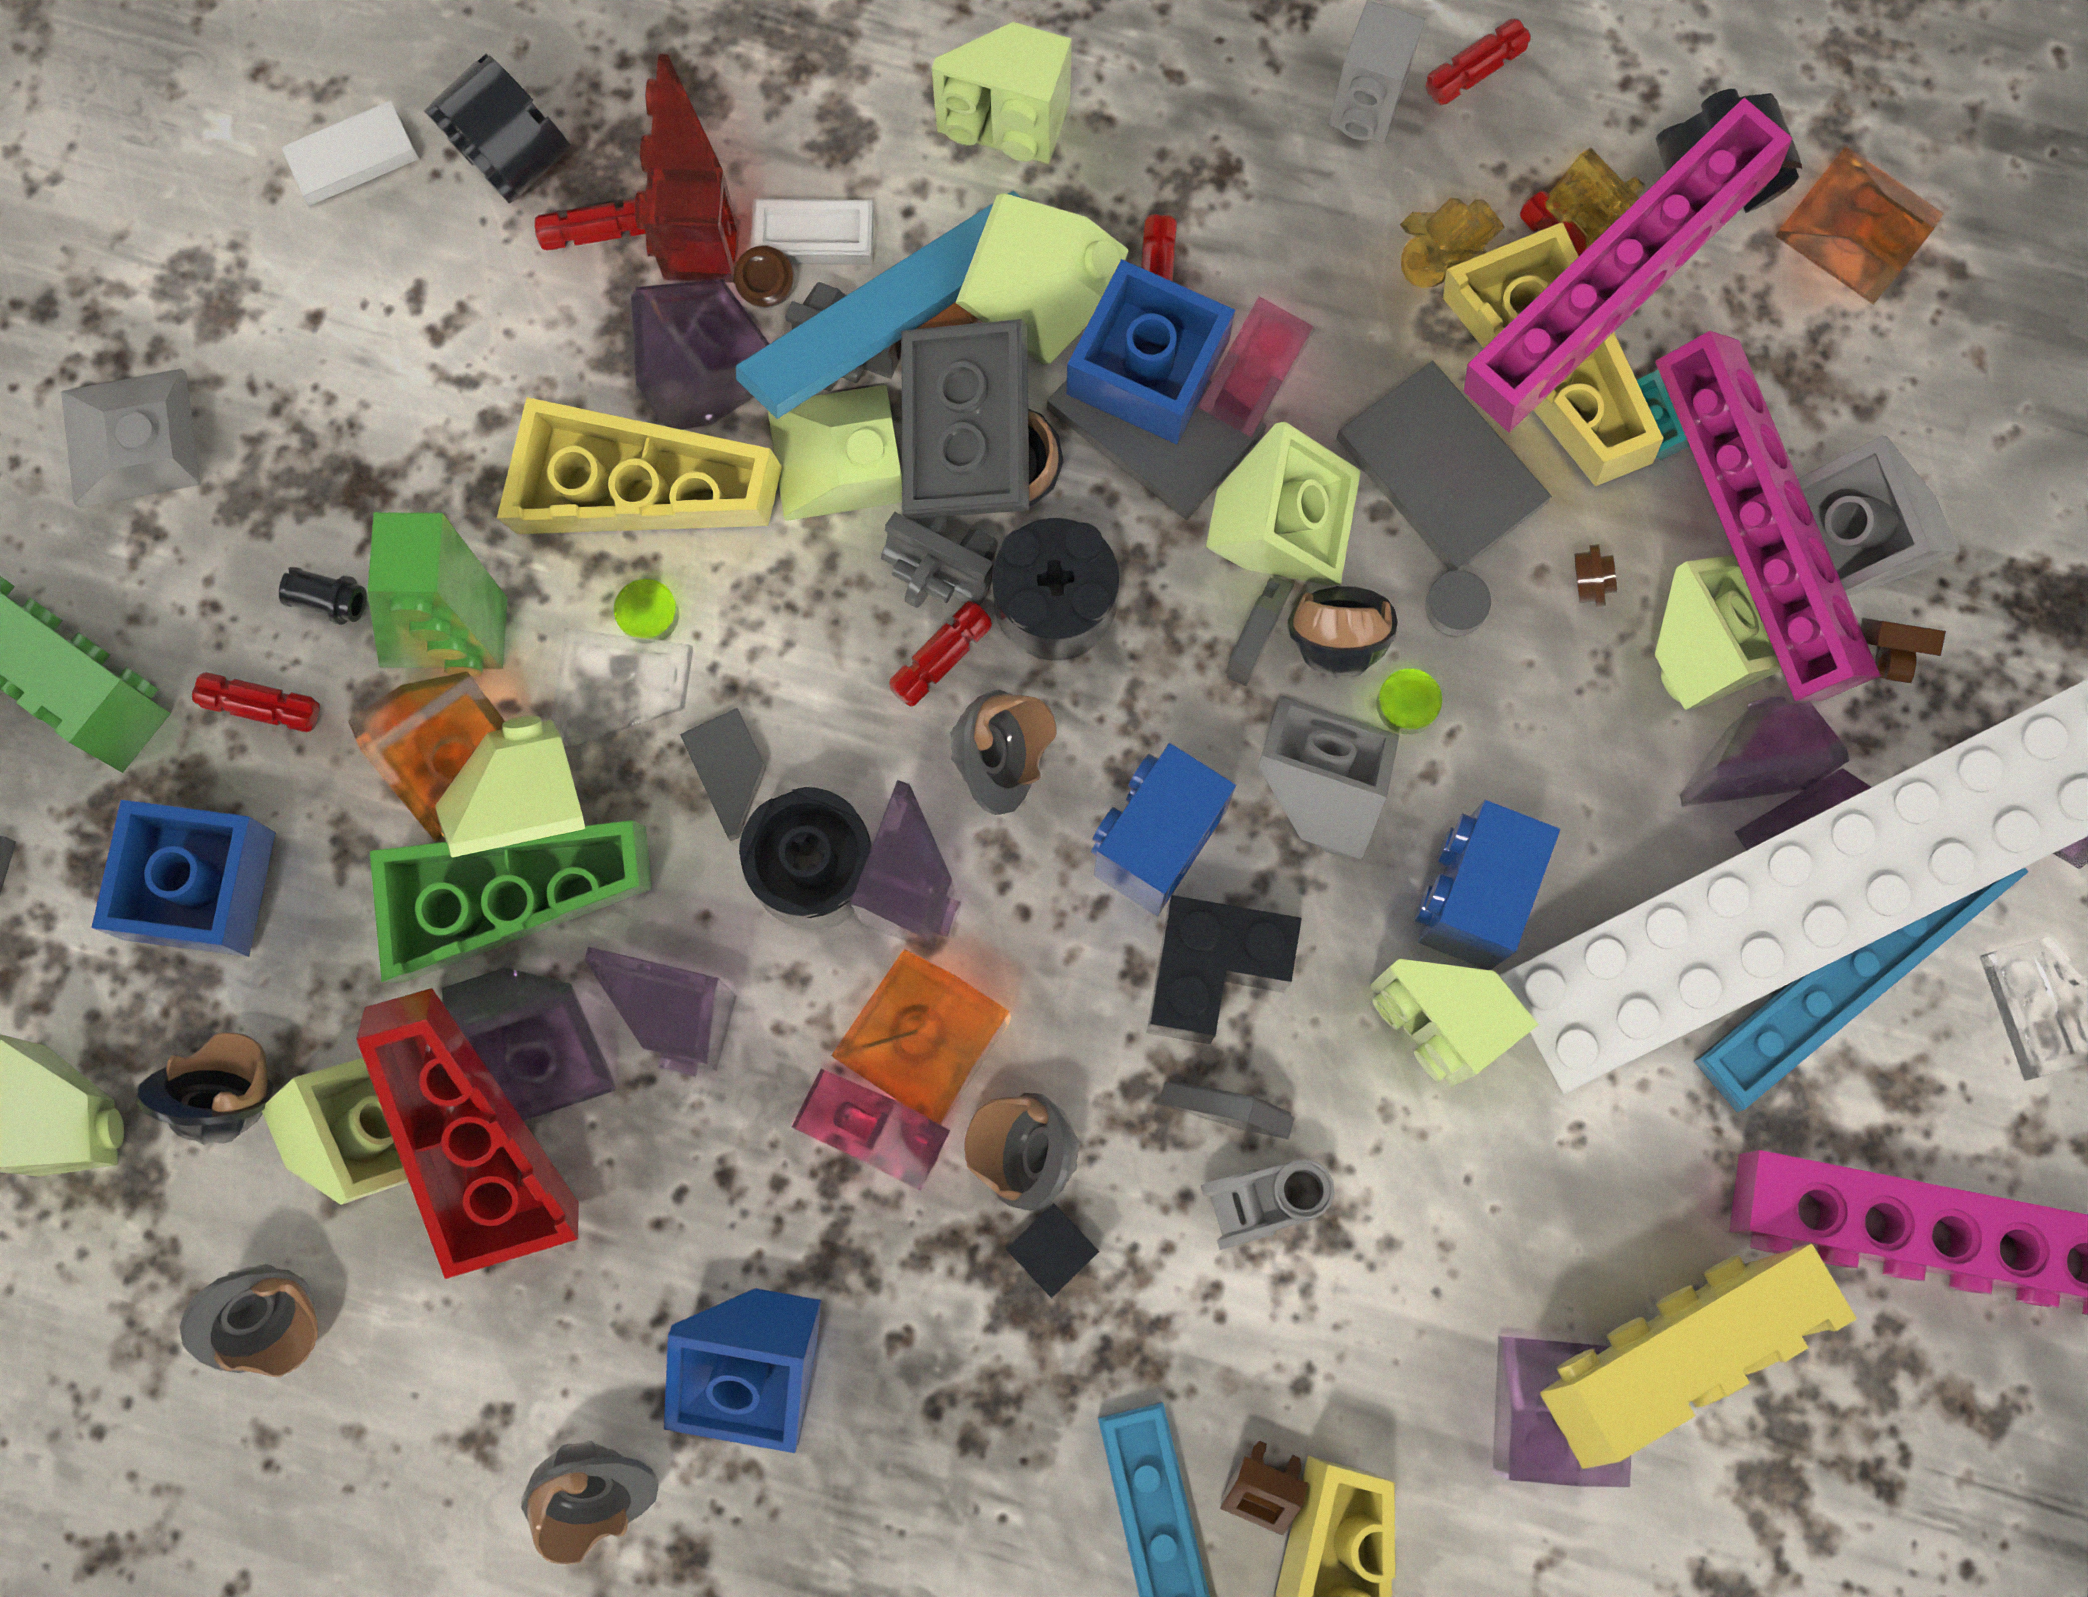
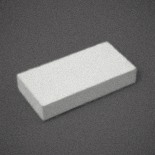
[281,100,419,206]
[751,199,874,265]

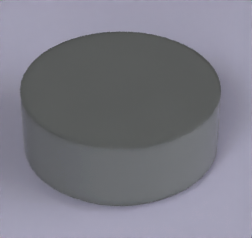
[1425,570,1491,636]

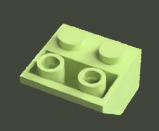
[931,22,1072,164]
[1370,959,1539,1087]

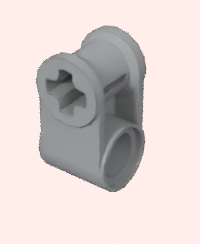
[1200,1159,1335,1250]

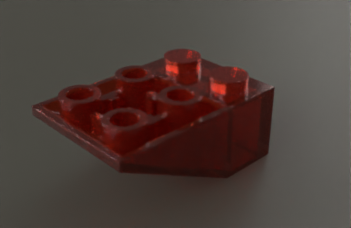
[635,54,739,283]

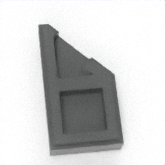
[1225,576,1294,686]
[680,708,766,842]
[1158,1080,1295,1140]

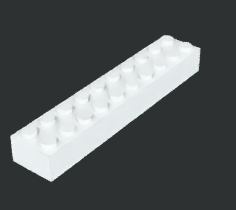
[1500,679,2088,1095]

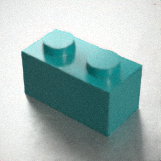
[1636,370,1690,460]

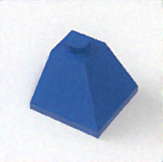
[664,1288,821,1453]

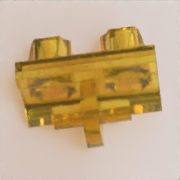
[1546,147,1646,249]
[1399,198,1505,288]

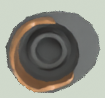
[950,689,1057,815]
[964,1093,1080,1211]
[179,1264,318,1377]
[521,1441,659,1565]

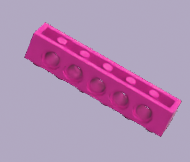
[1464,97,1793,433]
[1655,331,1881,701]
[1729,1150,2088,1316]

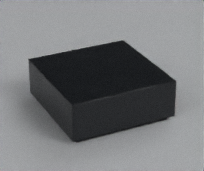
[1006,1203,1100,1299]

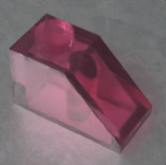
[1198,296,1317,437]
[791,1069,951,1191]

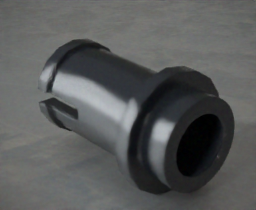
[279,567,367,625]

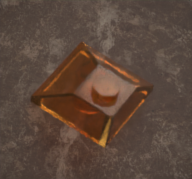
[1775,146,1944,305]
[348,671,506,842]
[831,949,1011,1129]

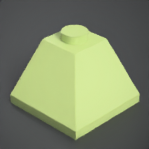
[956,193,1129,365]
[768,385,902,521]
[1206,422,1361,586]
[1655,555,1782,710]
[435,716,585,858]
[0,1034,124,1177]
[262,1058,409,1205]

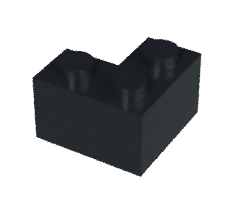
[1146,895,1302,1044]

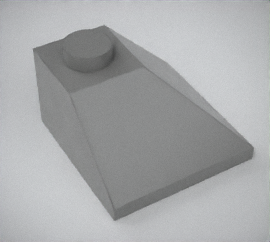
[61,369,201,508]
[1798,435,1960,596]
[1258,696,1399,860]

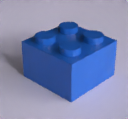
[1066,259,1235,445]
[1091,742,1236,917]
[91,800,276,957]
[1414,800,1561,970]

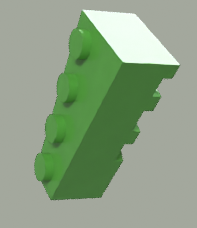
[367,512,508,677]
[0,576,171,773]
[370,820,652,983]

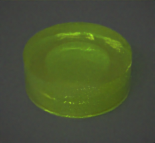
[613,579,679,645]
[1376,669,1442,735]

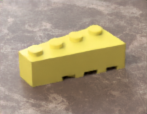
[1443,222,1664,487]
[497,397,782,534]
[1540,1244,1857,1469]
[1275,1455,1395,1597]

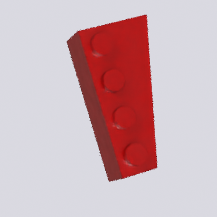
[356,988,579,1279]

